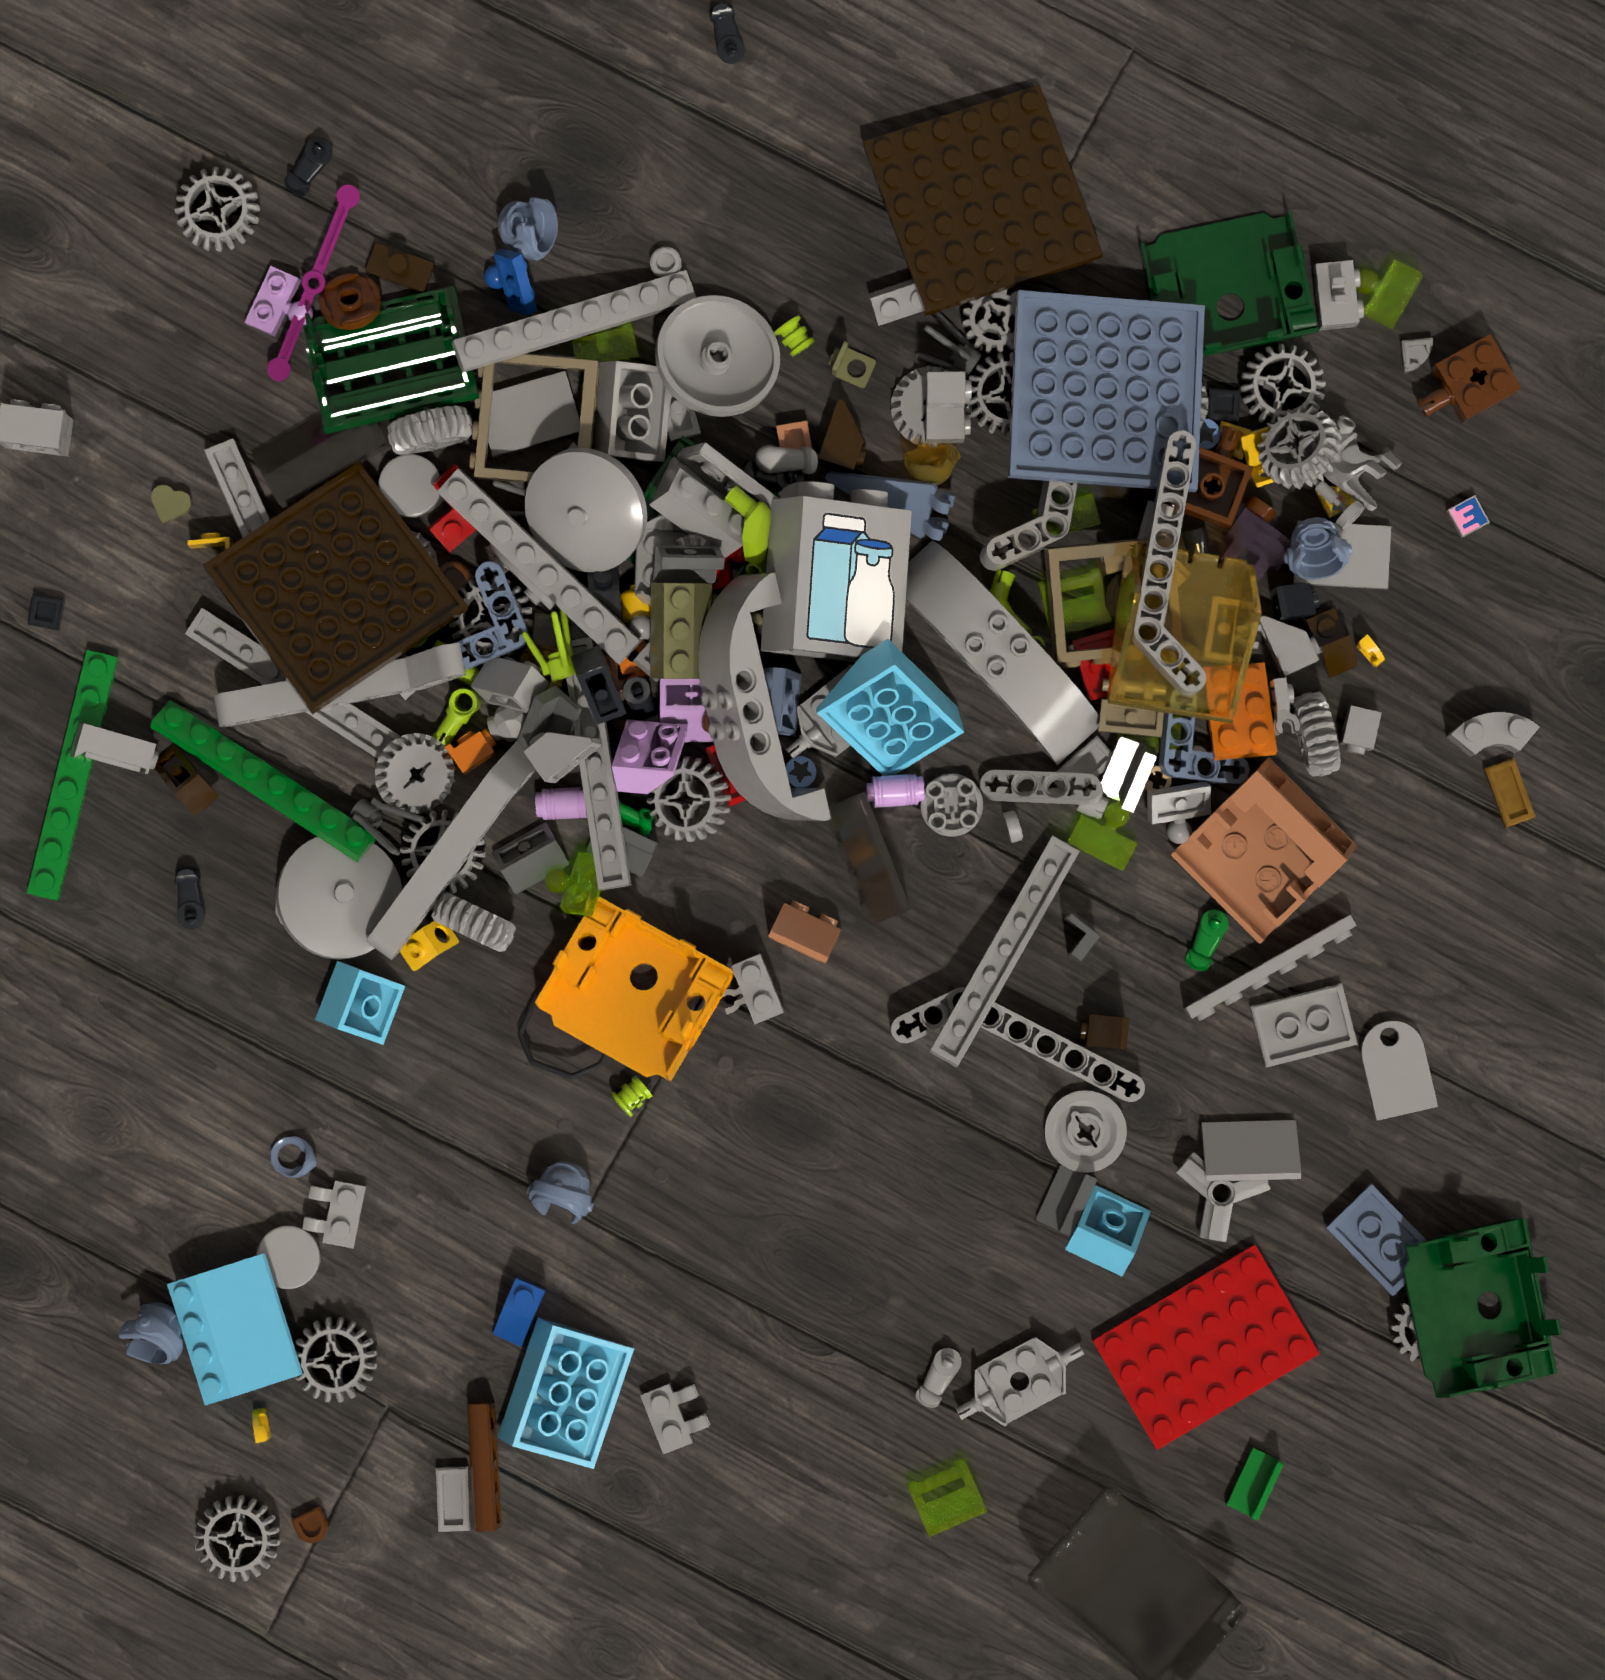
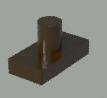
[365,242,435,293]

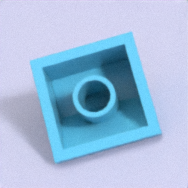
[315,961,405,1045]
[1065,1185,1151,1276]

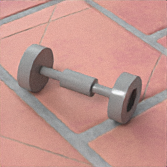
[1313,478,1365,530]

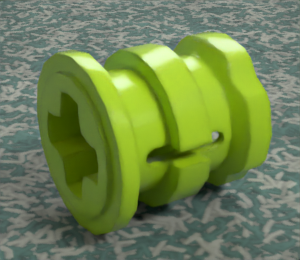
[774,315,815,357]
[610,1075,653,1117]

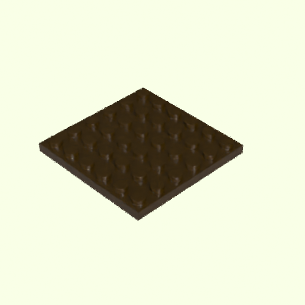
[863,85,1103,316]
[203,462,468,715]

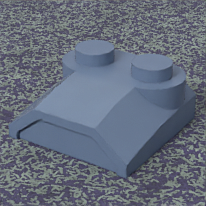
[763,667,802,737]

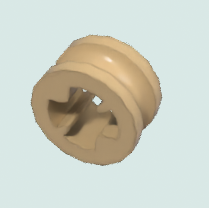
[1144,766,1172,791]

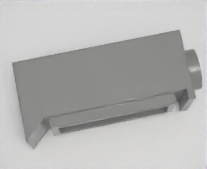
[69,723,159,774]

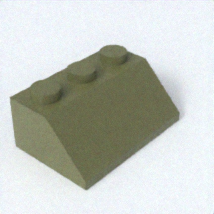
[650,583,712,679]

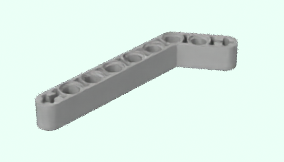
[1131,430,1206,696]
[980,481,1078,571]
[213,643,466,727]
[366,741,537,960]
[890,987,1145,1102]

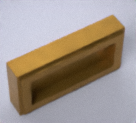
[1483,758,1536,828]

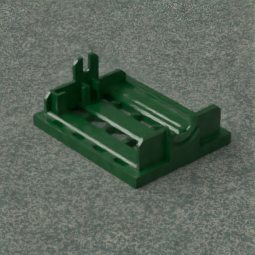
[303,285,479,434]

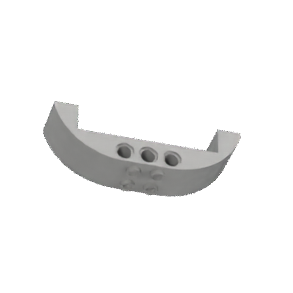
[905,540,1099,766]
[698,572,831,821]

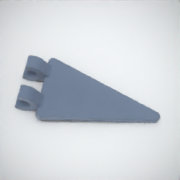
[825,471,956,541]

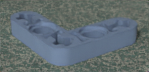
[455,562,528,671]
[1159,688,1250,784]

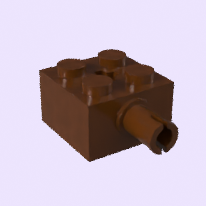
[1417,334,1521,424]
[1170,426,1253,530]

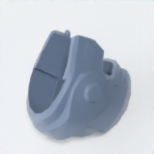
[498,197,558,261]
[1284,517,1352,580]
[527,1161,594,1224]
[119,1302,183,1364]

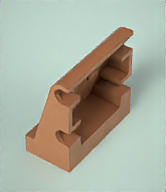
[1171,757,1358,944]

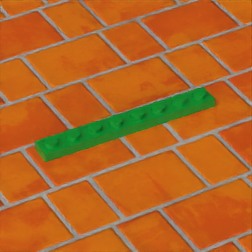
[27,650,119,901]
[151,700,376,863]

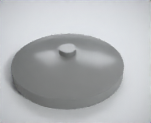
[655,295,780,417]
[525,448,647,572]
[276,837,402,960]

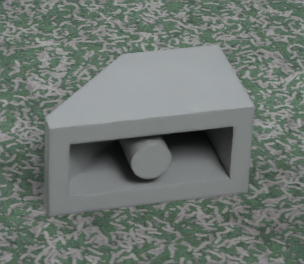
[1256,616,1321,678]
[523,732,603,783]

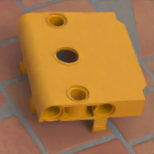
[535,895,733,1082]

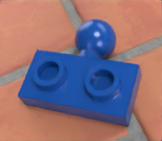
[484,249,537,316]

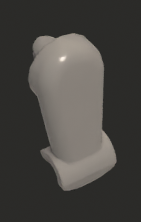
[755,445,818,474]
[915,1348,962,1408]

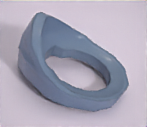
[270,1136,317,1178]

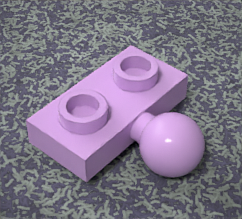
[245,266,313,337]

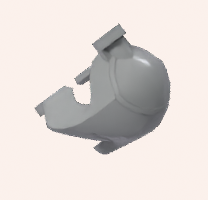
[1323,415,1402,511]

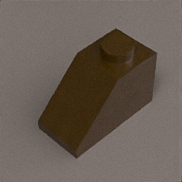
[818,399,868,474]
[155,744,219,816]
[1080,1014,1129,1050]

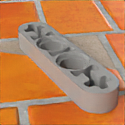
[980,770,1103,805]

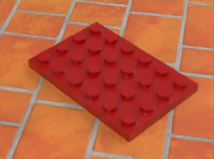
[1092,1244,1320,1450]

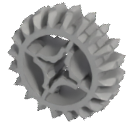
[175,167,260,252]
[1240,344,1326,424]
[967,352,1014,437]
[387,405,473,455]
[1257,406,1343,490]
[448,575,533,658]
[1292,692,1341,777]
[646,757,732,842]
[400,810,486,894]
[431,892,516,952]
[295,1317,377,1402]
[194,1495,281,1582]

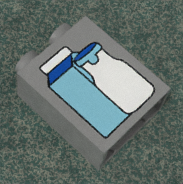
[761,482,912,662]

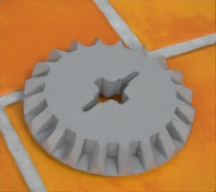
[891,366,972,448]
[375,733,456,814]
[1045,1090,1127,1173]

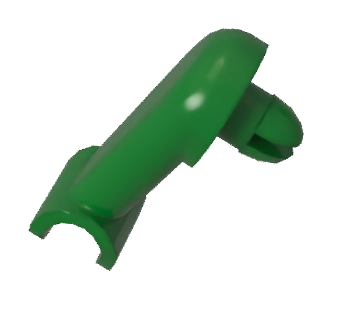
[618,799,654,836]
[1185,909,1229,971]

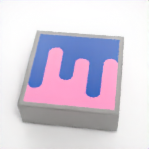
[1446,495,1490,538]

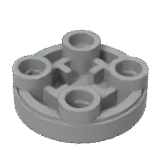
[379,454,441,518]
[920,774,983,837]
[256,1225,321,1289]

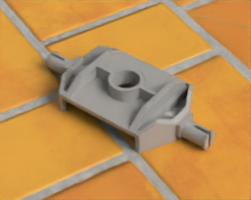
[635,513,689,606]
[785,664,853,759]
[955,1337,1084,1427]

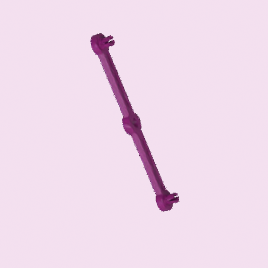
[267,184,360,382]

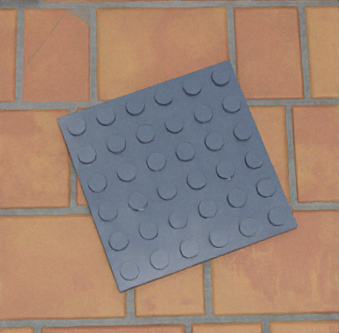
[1008,290,1205,492]

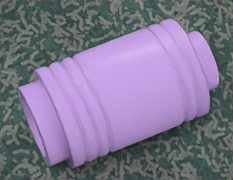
[866,774,925,808]
[535,787,587,820]

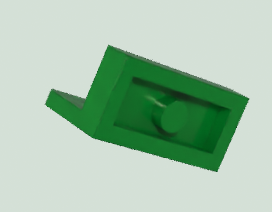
[1225,1447,1284,1521]

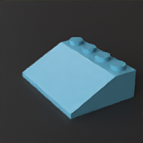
[816,639,964,776]
[167,1253,303,1405]
[497,1317,634,1469]

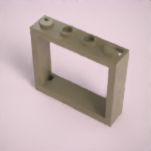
[469,354,600,484]
[1044,536,1182,668]

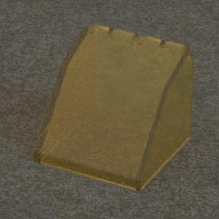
[1107,542,1262,724]

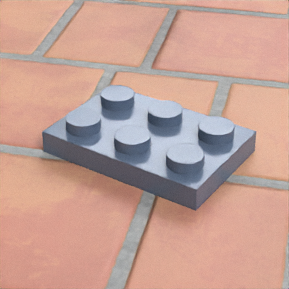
[1325,1184,1426,1296]

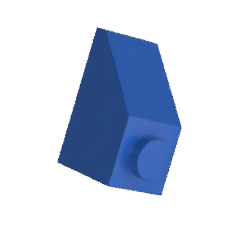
[493,1276,547,1347]

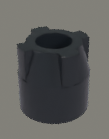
[1182,527,1210,557]

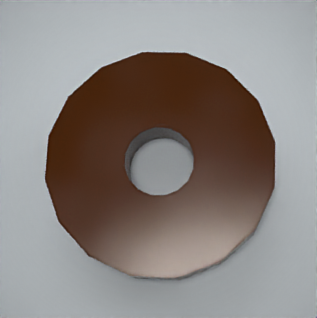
[319,273,382,330]

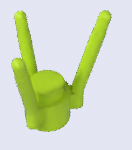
[522,609,576,681]

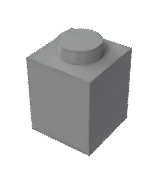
[1339,705,1382,755]

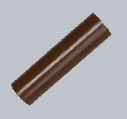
[467,1401,502,1532]

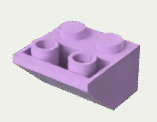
[659,679,714,742]
[612,720,688,794]

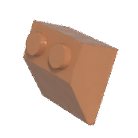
[768,900,841,964]

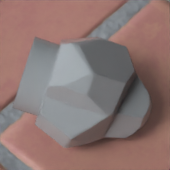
[487,706,528,742]

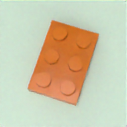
[1203,662,1277,761]

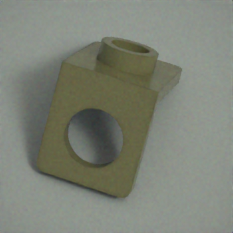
[829,341,876,389]

